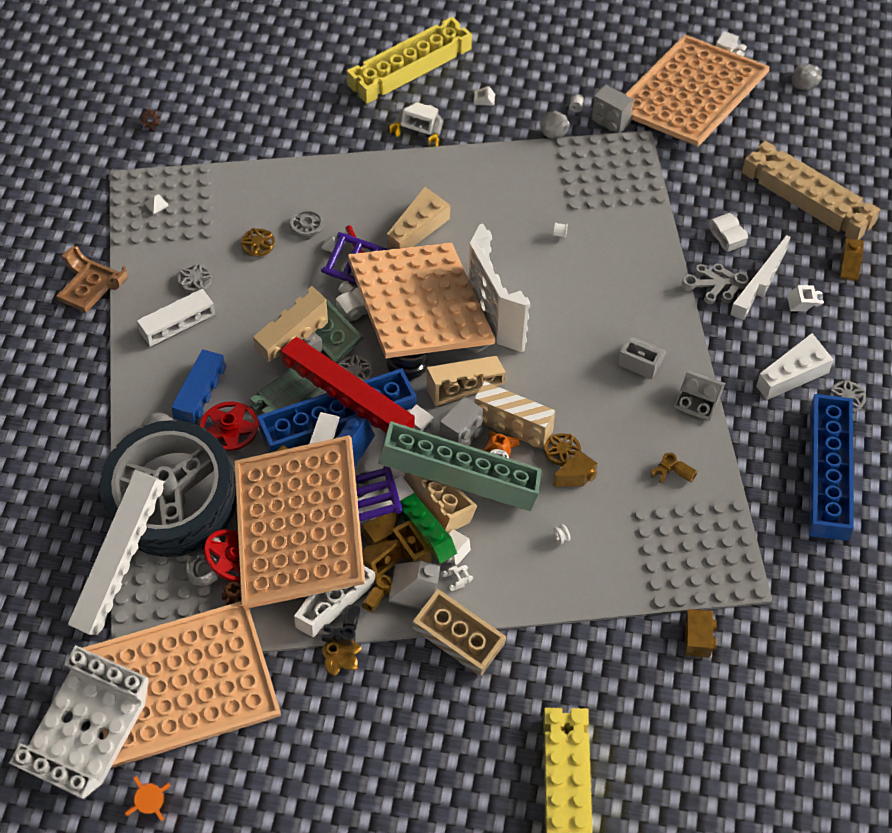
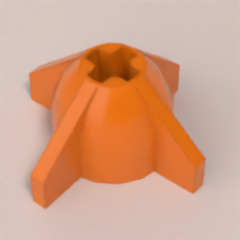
[483,431,520,459]
[125,776,171,821]

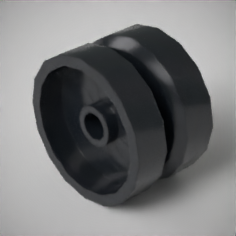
[386,353,429,379]

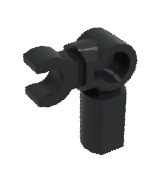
[322,605,360,646]

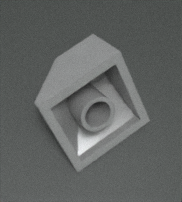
[388,561,440,611]

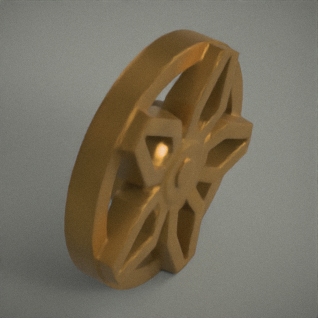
[241,228,275,257]
[544,433,581,466]

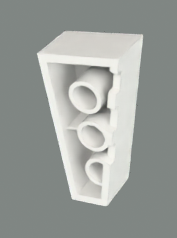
[756,333,833,400]
[294,566,375,637]

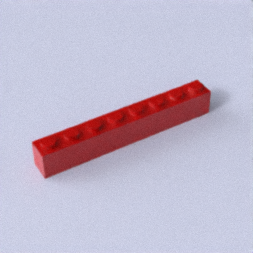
[281,336,415,433]

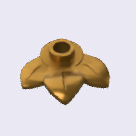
[322,641,362,676]

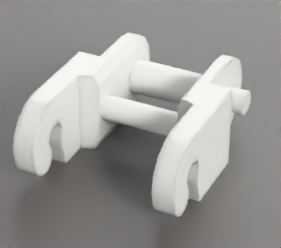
[442,565,473,591]

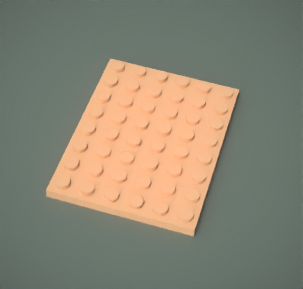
[625,35,769,147]
[348,243,495,358]
[235,435,365,609]
[83,601,281,768]

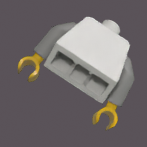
[389,103,443,147]

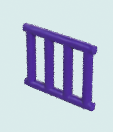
[321,232,390,285]
[355,466,402,522]

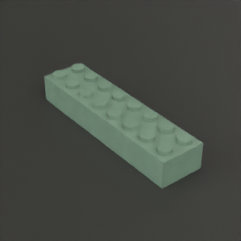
[378,421,542,511]

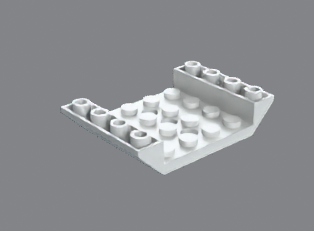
[468,224,530,352]
[9,645,149,799]

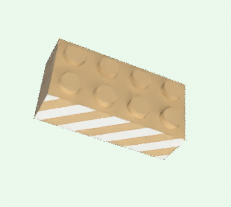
[474,382,555,449]
[413,589,506,677]

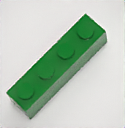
[400,493,458,564]

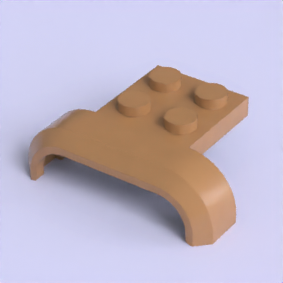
[57,246,128,313]

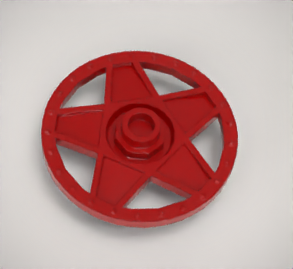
[200,401,259,451]
[204,529,241,583]

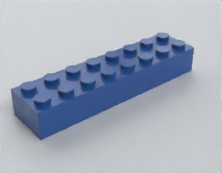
[257,368,417,453]
[808,394,854,541]

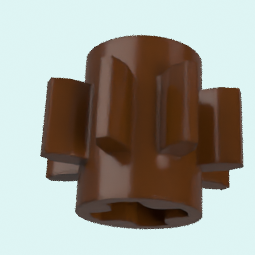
[140,109,162,130]
[221,582,242,605]

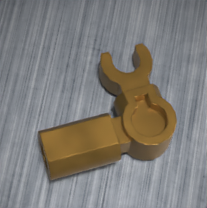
[651,452,698,483]
[362,575,392,613]

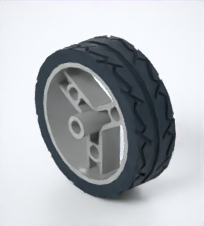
[100,420,237,557]

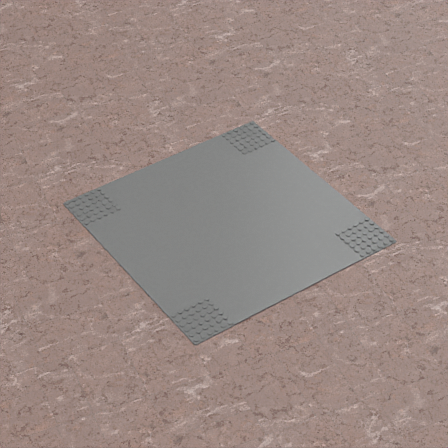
[110,131,772,653]

